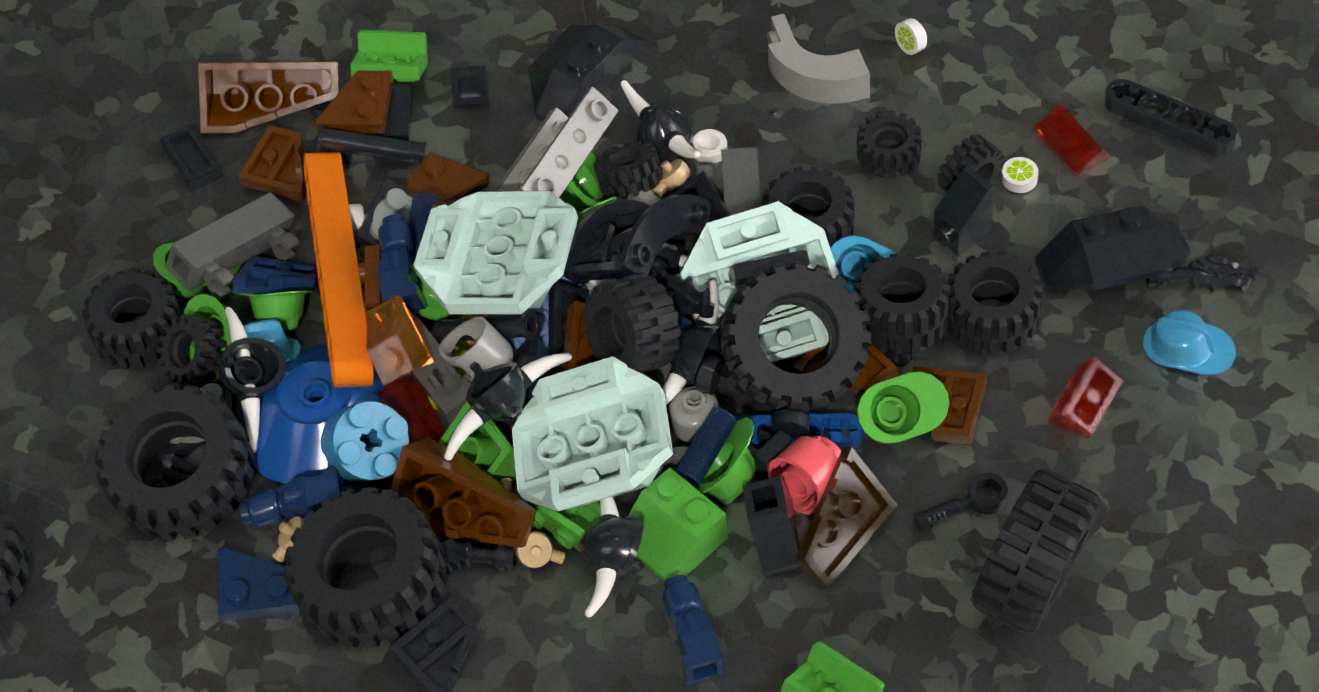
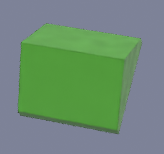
[438,401,517,486]

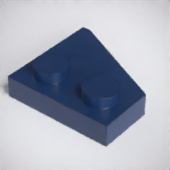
[233,256,319,293]
[218,548,301,622]

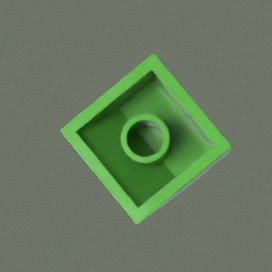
[628,467,728,582]

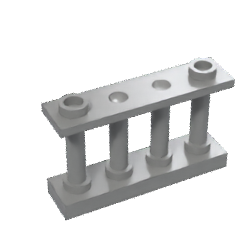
[493,86,619,197]

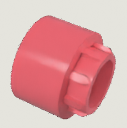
[768,436,841,515]

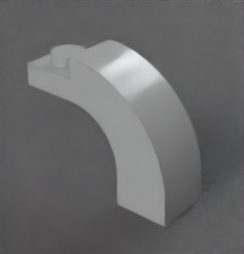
[767,13,870,104]

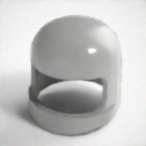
[439,317,513,382]

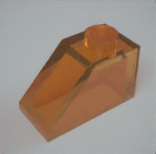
[366,294,434,386]

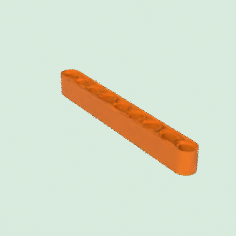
[304,152,373,388]

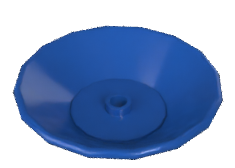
[237,346,408,485]

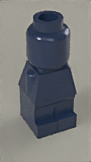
[377,214,426,317]
[240,466,345,528]
[662,575,725,686]

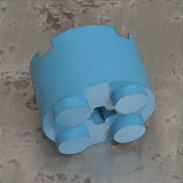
[321,402,409,482]

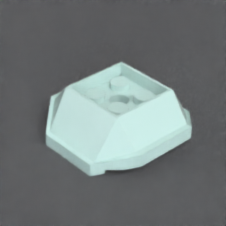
[414,191,578,314]
[680,201,839,364]
[512,356,673,511]

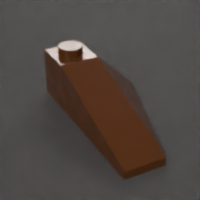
[198,61,339,133]
[390,437,537,548]

